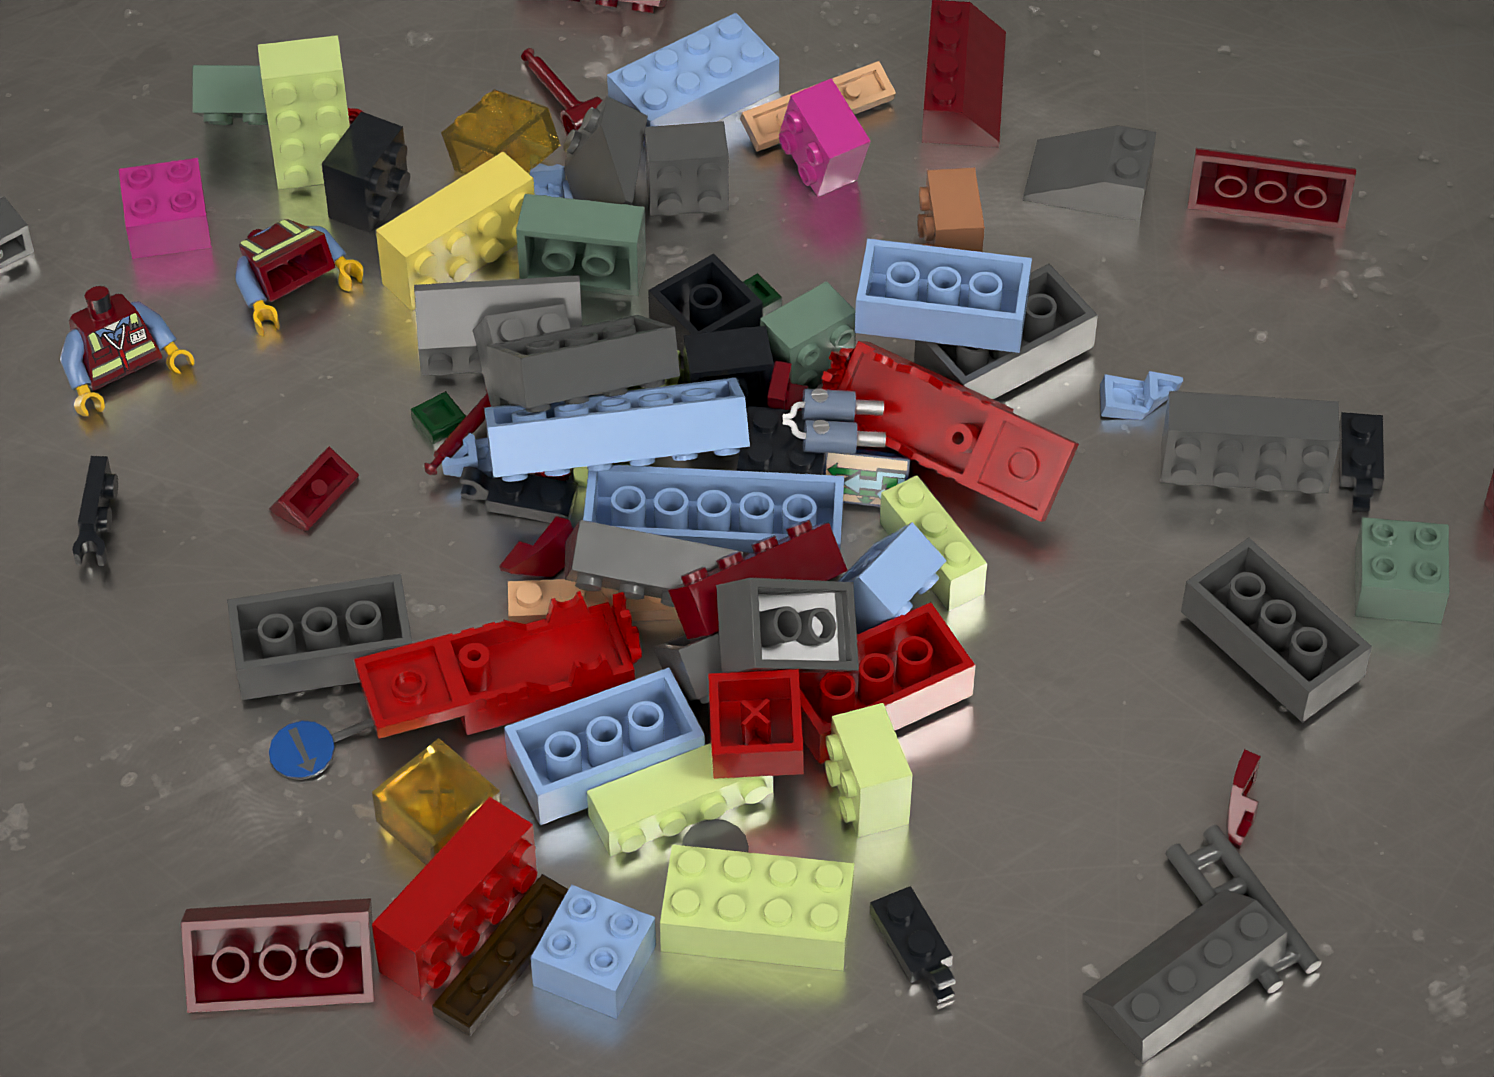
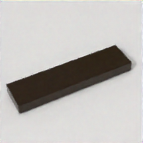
[432,874,569,1037]

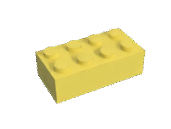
[376,152,535,311]

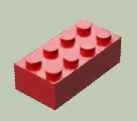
[799,602,976,765]
[372,797,538,1000]

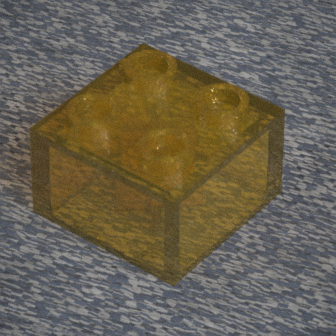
[441,89,561,174]
[372,738,502,865]

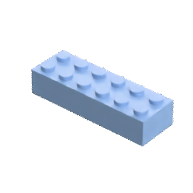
[484,378,750,482]
[583,465,844,553]

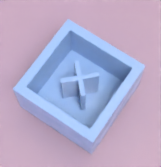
[838,522,947,635]
[531,884,656,1019]

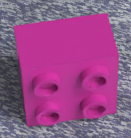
[779,78,871,197]
[118,158,212,259]

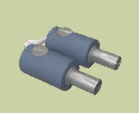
[783,388,886,454]

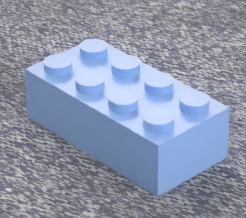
[607,13,779,147]
[855,238,1032,353]
[504,668,705,825]

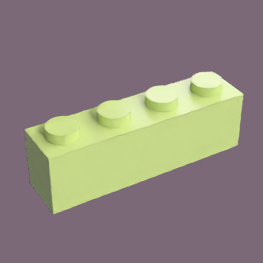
[587,743,773,857]

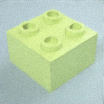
[825,703,913,838]

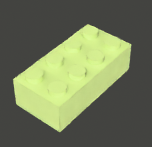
[258,35,350,189]
[660,845,854,971]

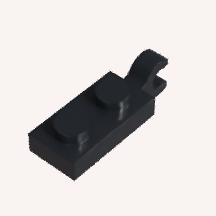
[1339,412,1384,511]
[72,456,118,566]
[460,467,578,523]
[870,886,956,1003]

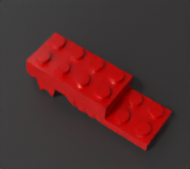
[821,341,1079,522]
[354,591,642,739]

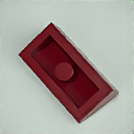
[269,446,359,532]

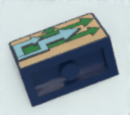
[824,449,911,507]

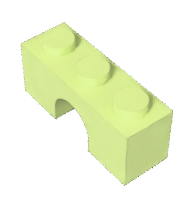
[880,476,987,611]

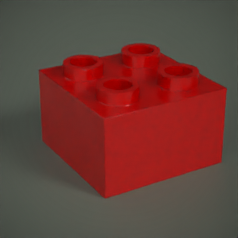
[708,669,804,779]

